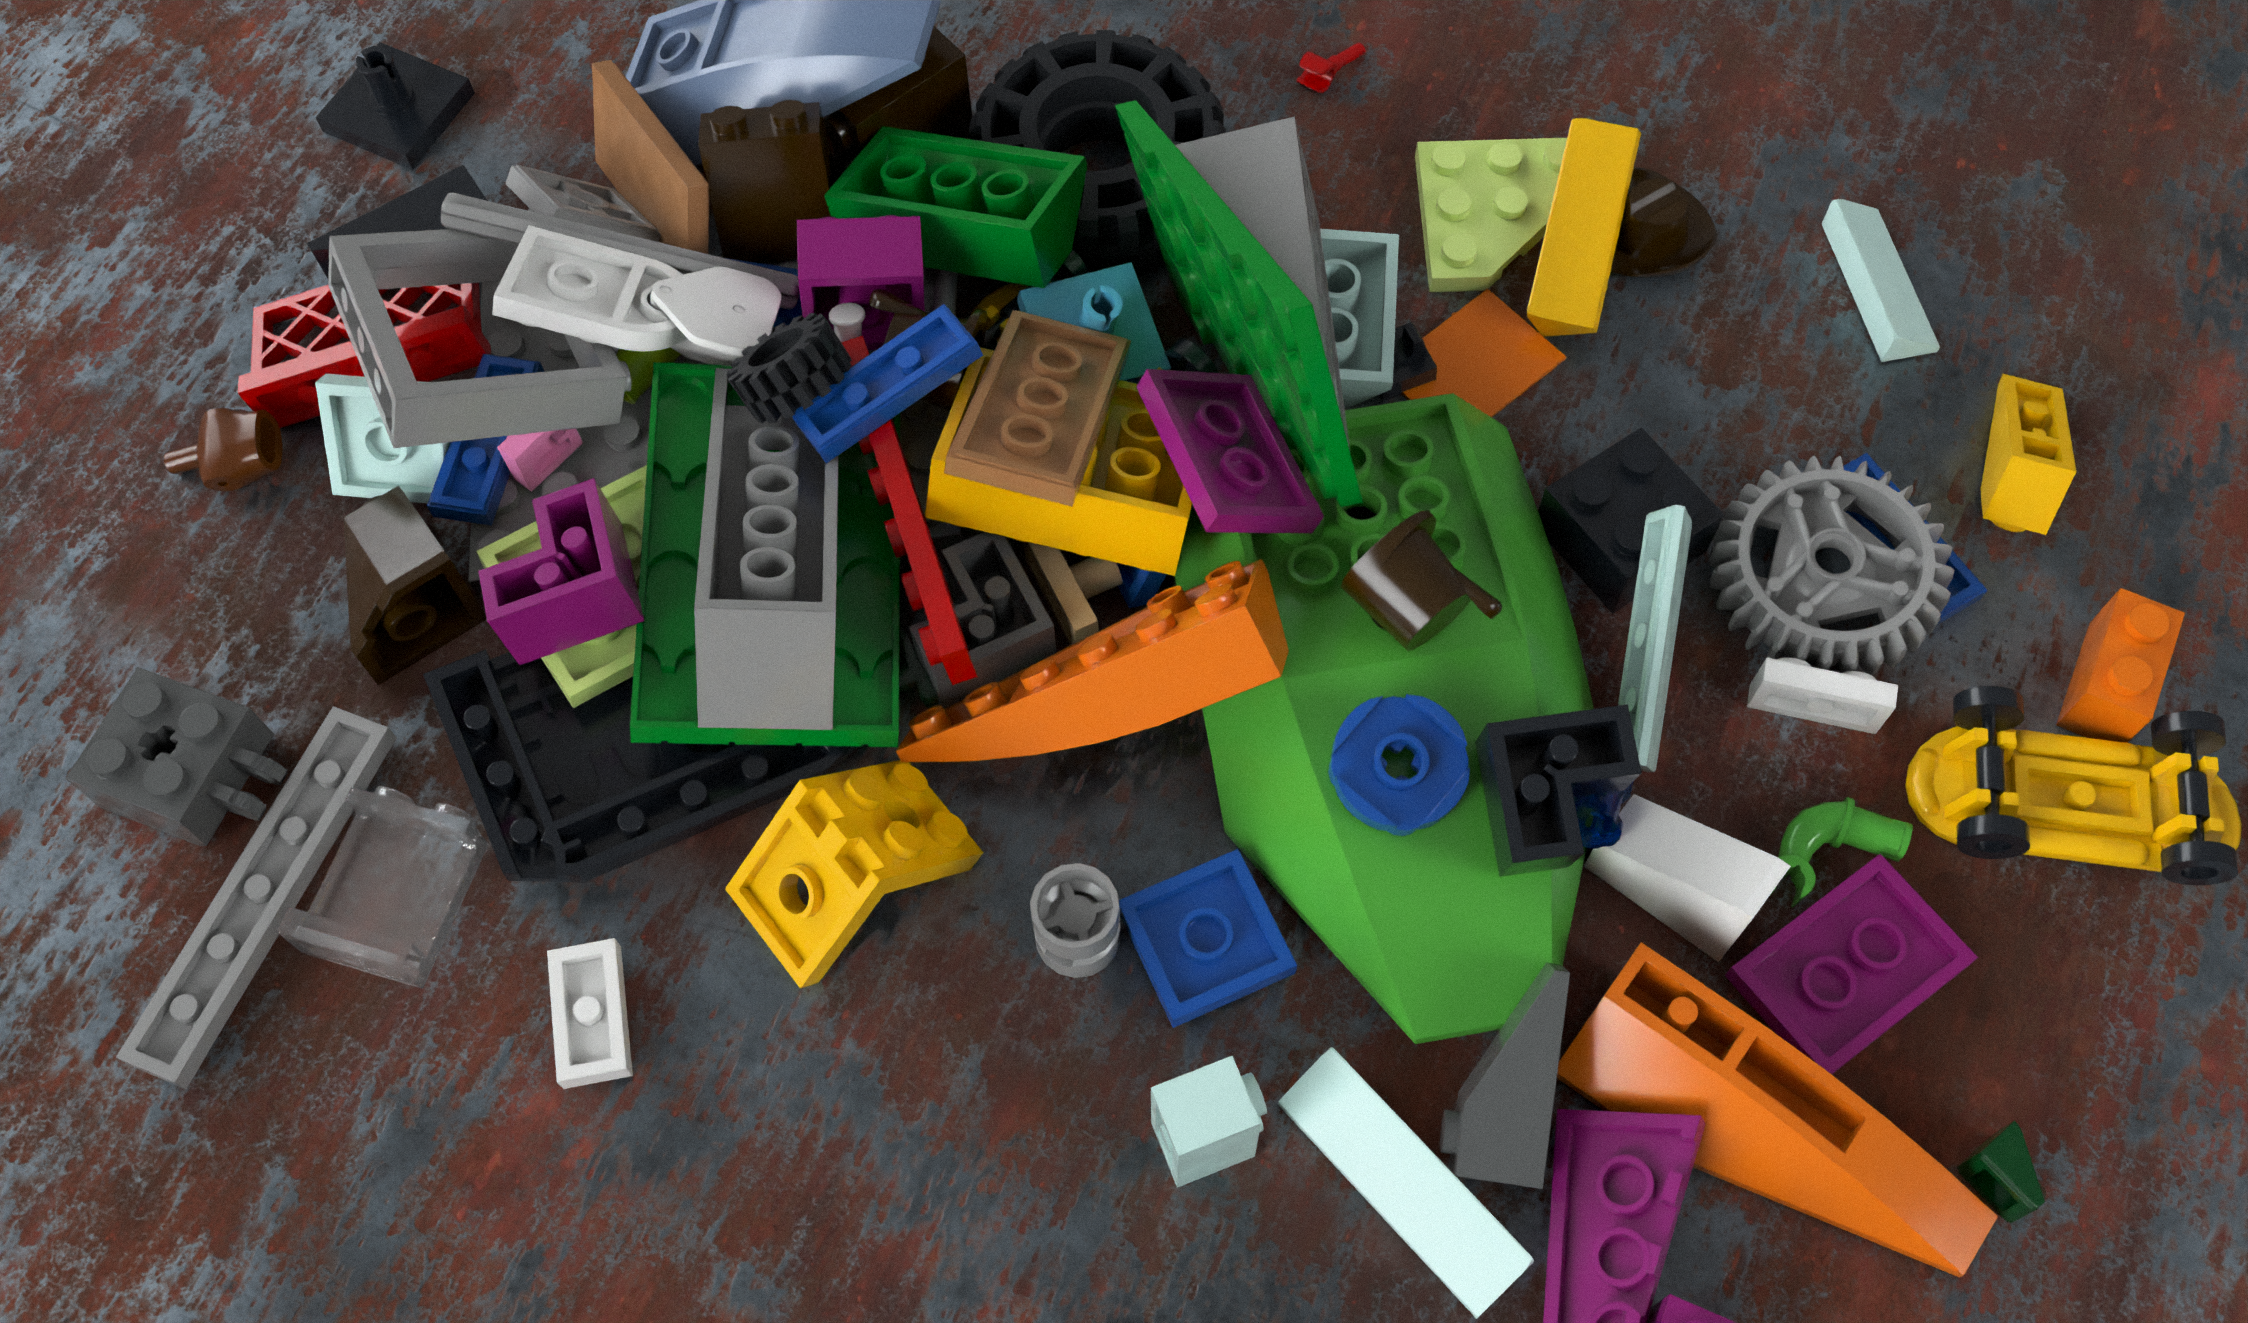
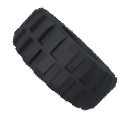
[969,30,1226,276]

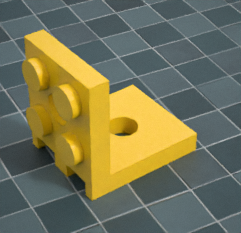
[725,760,984,989]

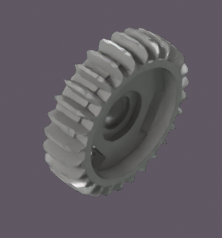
[1709,456,1955,676]

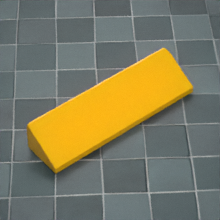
[1527,118,1641,337]

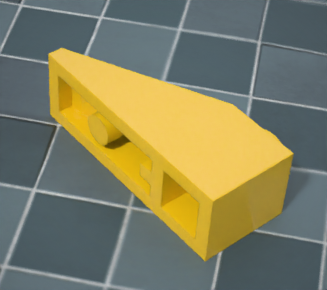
[1980,374,2076,535]

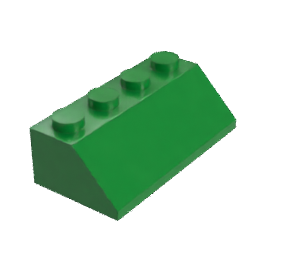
[824,126,1087,288]

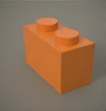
[2056,588,2185,743]

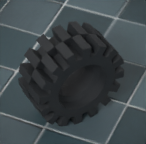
[727,313,852,423]

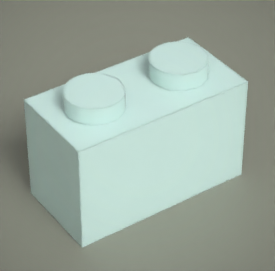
[1151,1056,1267,1188]

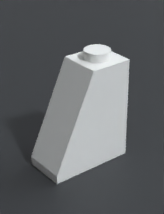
[1584,794,1791,962]

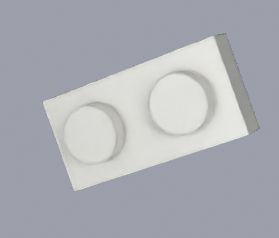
[1747,657,1898,734]
[547,938,633,1089]

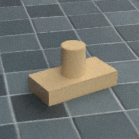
[1023,542,1122,646]

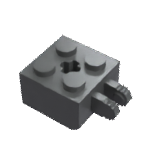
[65,667,288,846]

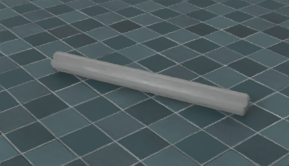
[441,193,800,310]

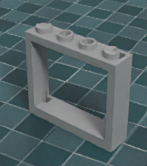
[328,229,631,448]

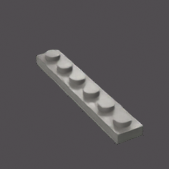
[116,706,397,1089]

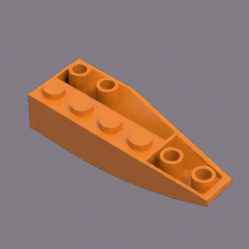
[1557,942,1998,1277]

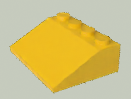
[925,347,1192,576]

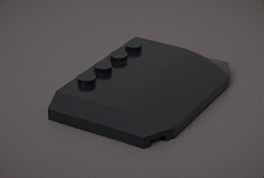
[423,649,856,883]

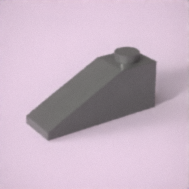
[1439,962,1570,1189]

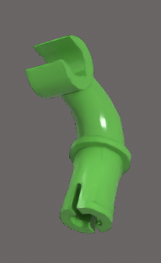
[1770,797,1913,908]

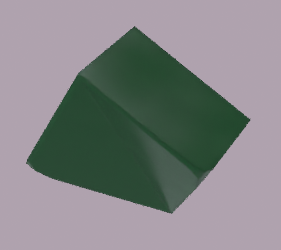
[1956,1120,2046,1223]

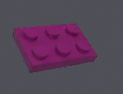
[1136,369,1324,534]
[1724,854,1978,1075]

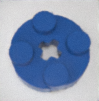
[1328,694,1470,836]

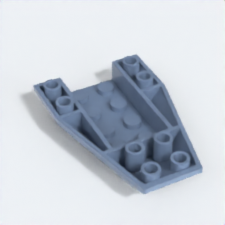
[626,0,941,172]

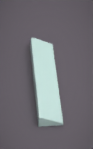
[1618,505,1692,772]
[1278,1047,1534,1319]

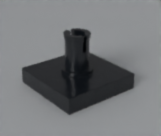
[315,42,475,170]

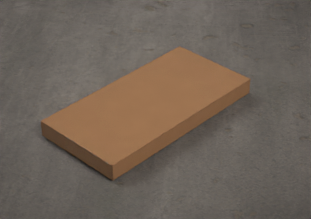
[592,60,709,254]
[944,310,1131,506]

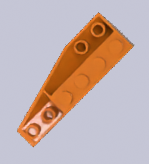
[895,559,1289,762]

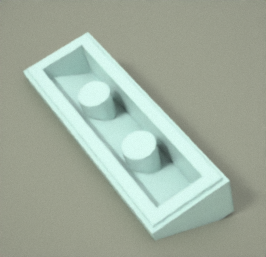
[1822,199,1940,362]

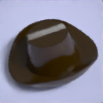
[1611,167,1717,278]

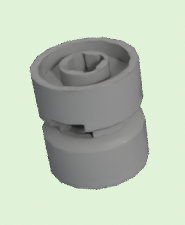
[1030,863,1121,978]

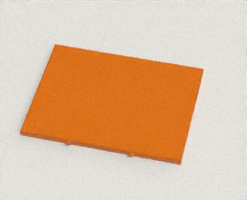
[1402,288,1566,417]

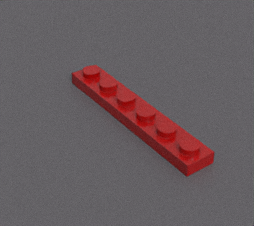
[841,335,977,685]

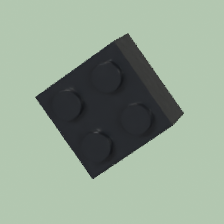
[1538,427,1724,614]

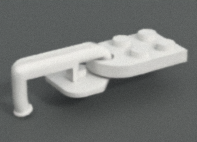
[492,225,865,365]

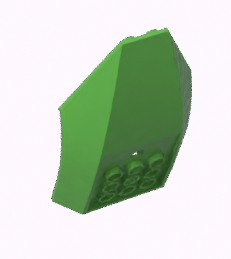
[1174,393,1598,1044]

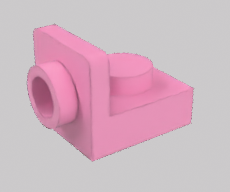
[497,428,583,492]

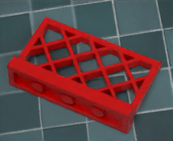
[238,282,491,428]

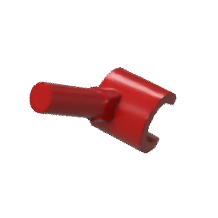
[1296,42,1365,93]

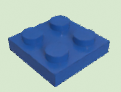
[1119,849,1297,1028]

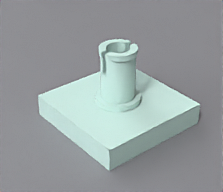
[315,374,450,503]

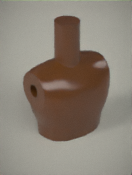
[164,408,283,491]

